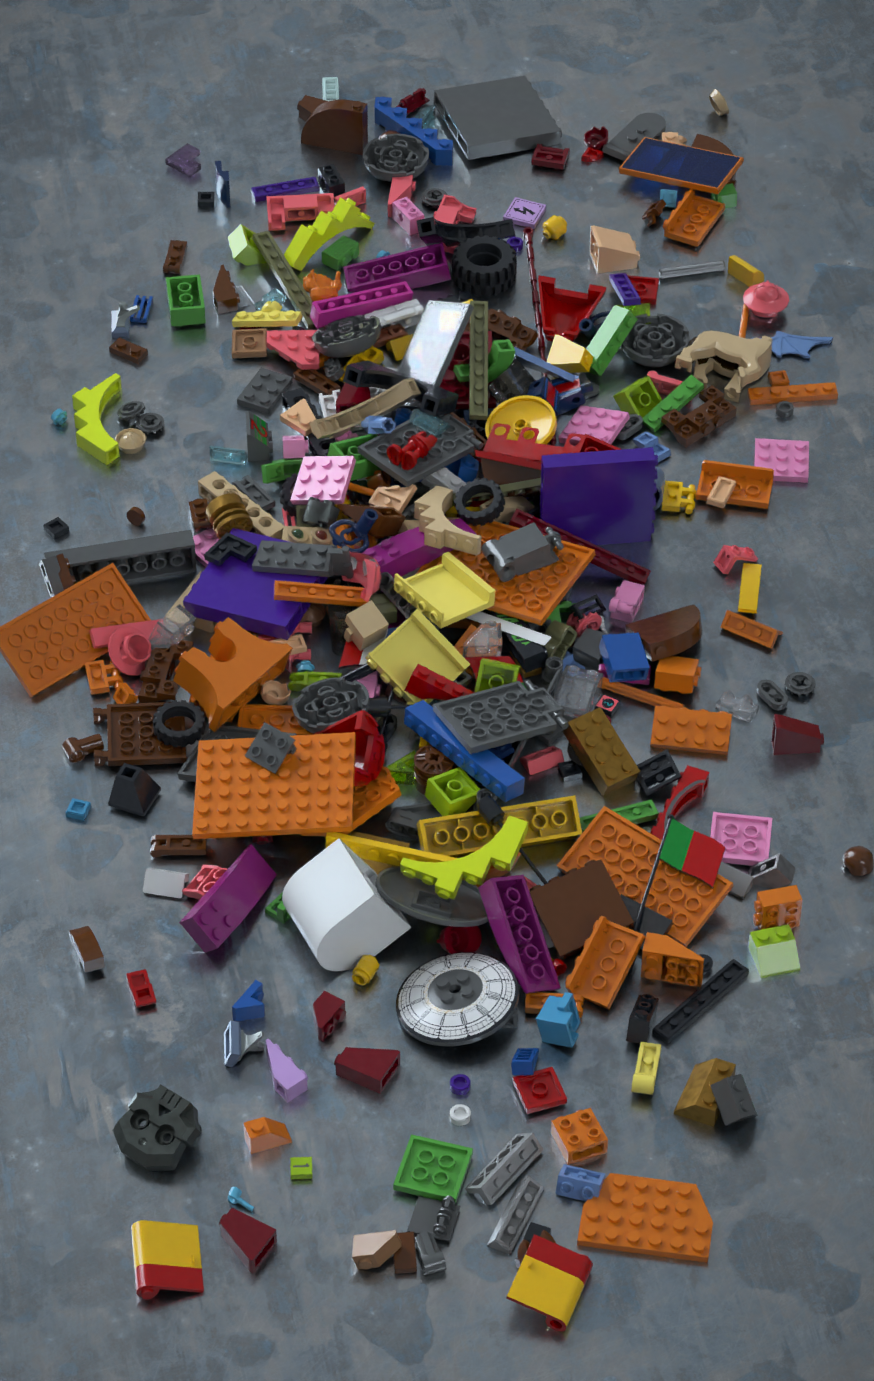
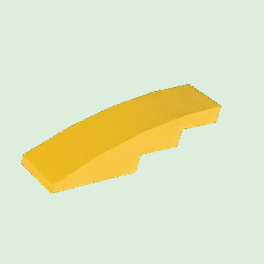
[738,563,762,614]

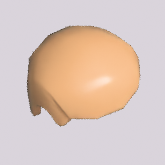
[260,680,291,705]

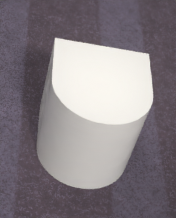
[282,838,411,971]

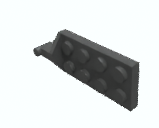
[252,540,354,579]

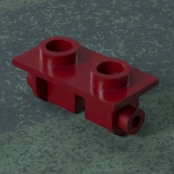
[395,88,430,115]

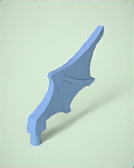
[751,331,833,359]

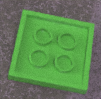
[393,1134,473,1204]

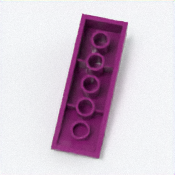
[343,242,451,292]
[362,518,477,578]
[179,844,277,953]
[478,875,561,994]

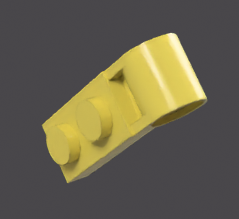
[631,1042,661,1095]

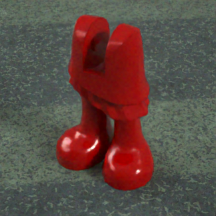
[387,431,437,470]

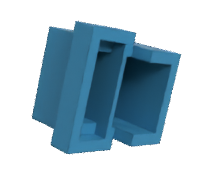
[536,992,581,1048]

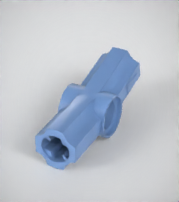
[361,416,396,434]

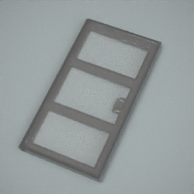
[397,300,474,410]

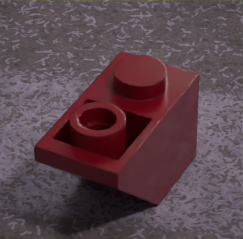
[313,990,346,1041]

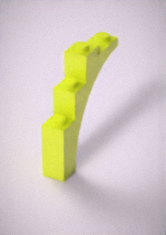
[284,197,375,271]
[72,373,122,465]
[400,815,528,900]

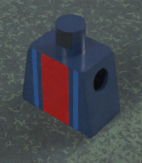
[551,375,594,414]
[527,377,560,416]

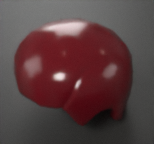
[584,126,608,150]

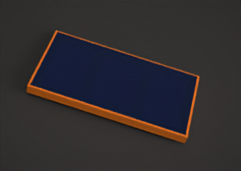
[619,137,744,194]

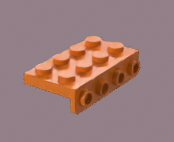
[663,189,725,247]
[696,460,774,509]
[650,705,732,755]
[565,916,645,1009]

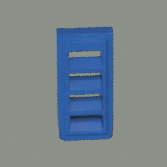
[511,1048,539,1075]

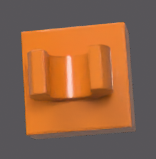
[113,682,138,704]

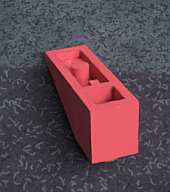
[388,175,416,217]

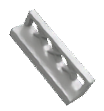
[465,1133,544,1205]

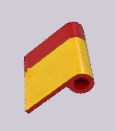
[131,1220,204,1300]
[506,1234,593,1332]

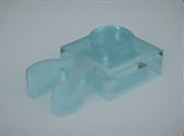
[254,288,287,311]

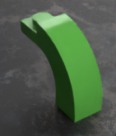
[453,340,516,383]
[261,458,303,484]

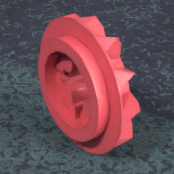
[575,612,602,638]

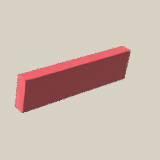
[89,619,167,649]

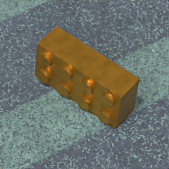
[563,707,640,796]

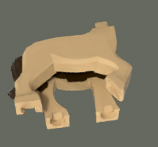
[675,330,772,403]

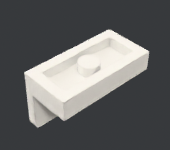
[143,868,189,898]

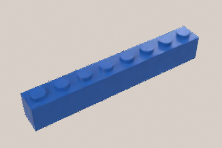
[404,700,525,802]

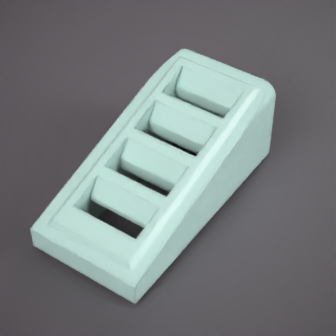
[322,77,339,101]

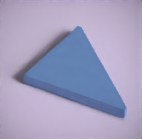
[512,347,575,382]

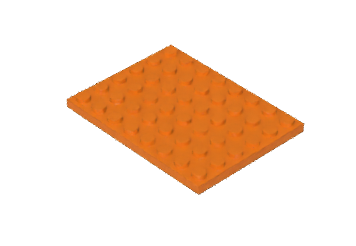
[416,520,595,626]
[192,732,356,839]

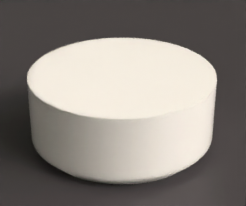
[450,1104,471,1126]

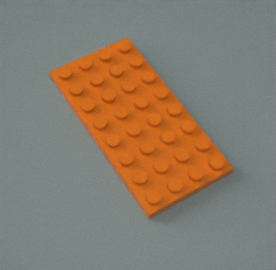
[0,563,151,698]
[557,806,734,947]

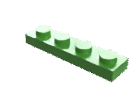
[643,375,704,433]
[580,799,659,833]

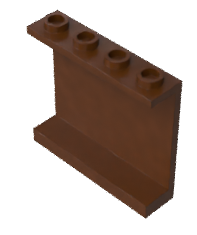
[529,859,634,961]

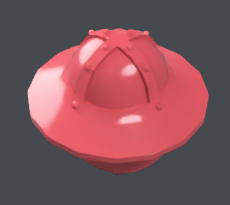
[743,280,789,318]
[108,626,152,676]

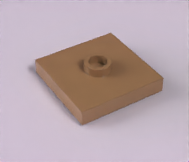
[232,328,267,358]

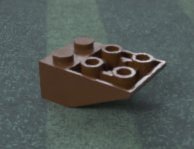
[337,504,406,537]

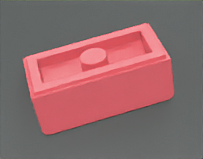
[519,746,564,775]

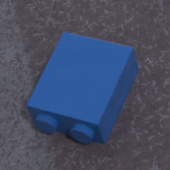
[599,632,650,682]

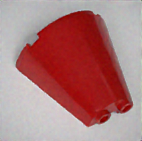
[538,275,606,342]
[312,710,385,787]

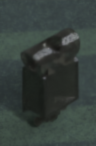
[488,358,536,404]
[326,578,352,656]

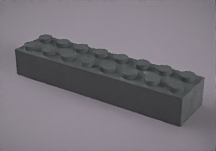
[44,530,197,583]

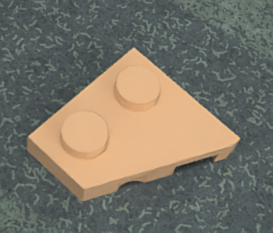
[280,398,316,437]
[368,484,417,514]

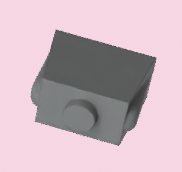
[573,628,608,673]

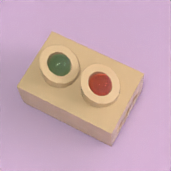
[282,526,336,546]

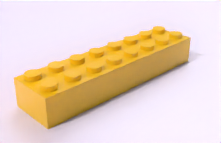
[417,795,582,858]

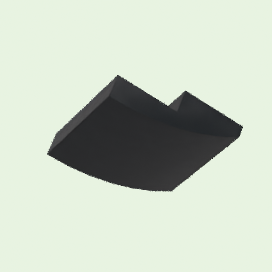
[637,749,682,796]

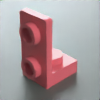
[713,545,758,574]

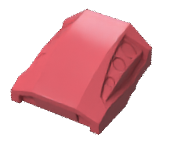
[182,865,227,900]

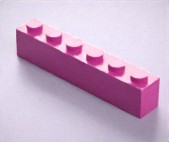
[310,281,413,329]

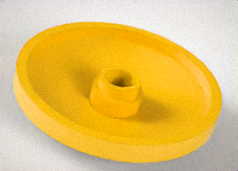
[485,395,557,445]

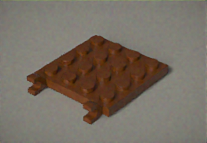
[93,702,186,766]

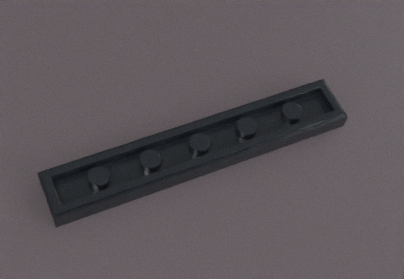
[652,959,749,1044]

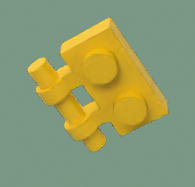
[662,481,697,514]

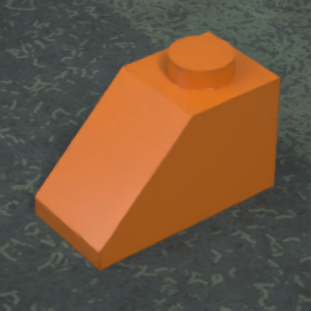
[244,1117,292,1154]

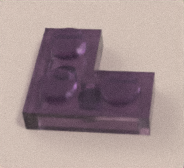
[165,143,201,177]

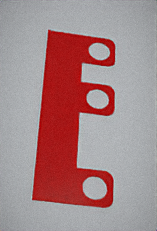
[483,423,586,461]

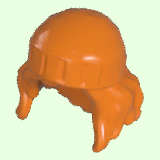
[303,269,342,302]

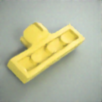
[232,301,302,327]

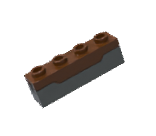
[39,553,76,597]

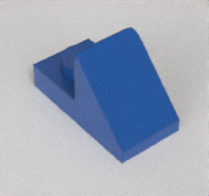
[232,980,265,1022]

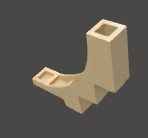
[309,378,421,439]
[414,486,481,556]

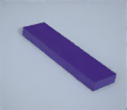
[251,177,320,202]
[609,273,641,306]

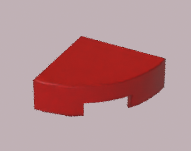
[581,147,603,162]

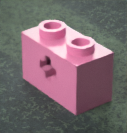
[392,197,424,236]
[283,435,309,459]

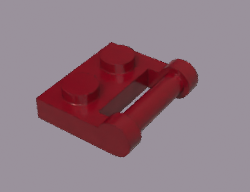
[531,144,570,170]

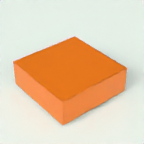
[768,370,790,387]

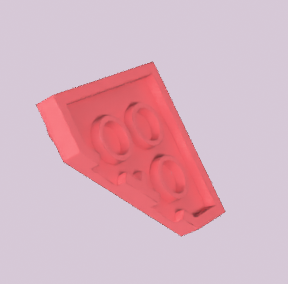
[267,330,319,370]

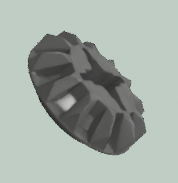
[421,188,448,208]
[117,401,146,421]
[136,413,164,435]
[785,672,816,697]

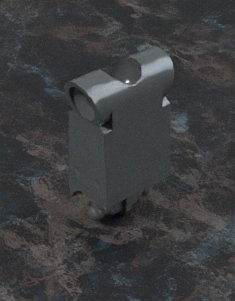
[481,523,564,582]

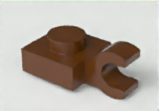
[642,199,666,227]

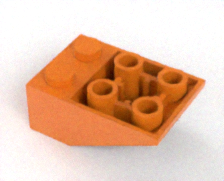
[641,932,704,987]

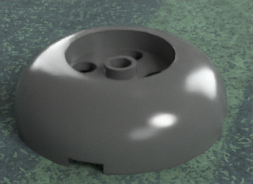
[363,134,429,183]
[621,313,690,367]
[312,315,381,358]
[292,678,370,734]

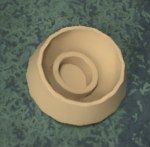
[709,89,729,116]
[115,428,146,454]

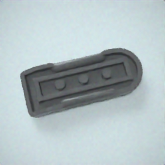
[602,113,666,161]

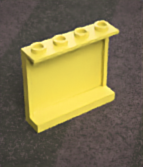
[393,552,496,629]
[366,609,470,705]

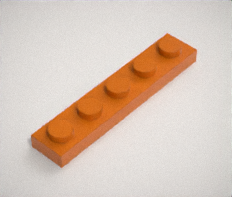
[747,382,838,405]
[274,580,369,607]

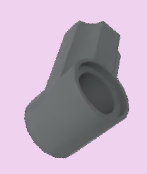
[415,1231,446,1275]

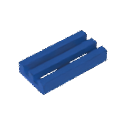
[130,295,153,323]

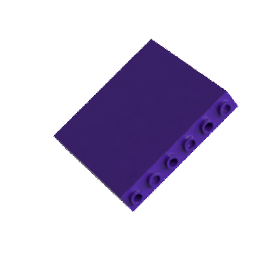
[540,447,658,545]
[183,528,328,640]

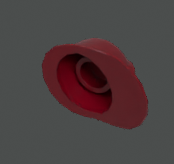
[436,926,482,954]

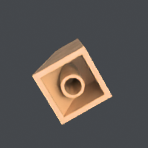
[590,226,640,274]

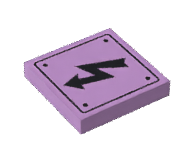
[503,197,546,229]

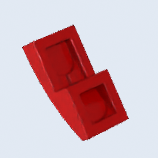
[126,969,157,1008]

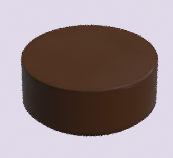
[127,507,145,526]

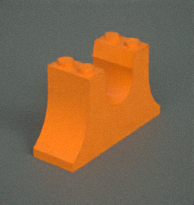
[173,617,293,732]

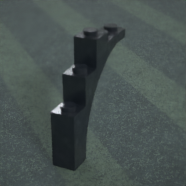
[417,217,516,247]

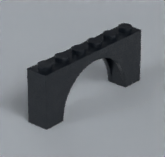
[343,360,459,417]

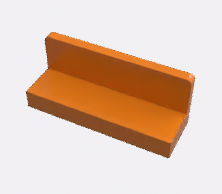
[720,610,783,649]

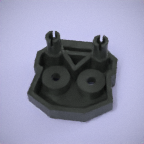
[112,1084,202,1171]

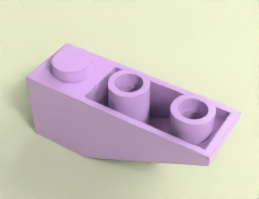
[266,1039,308,1103]

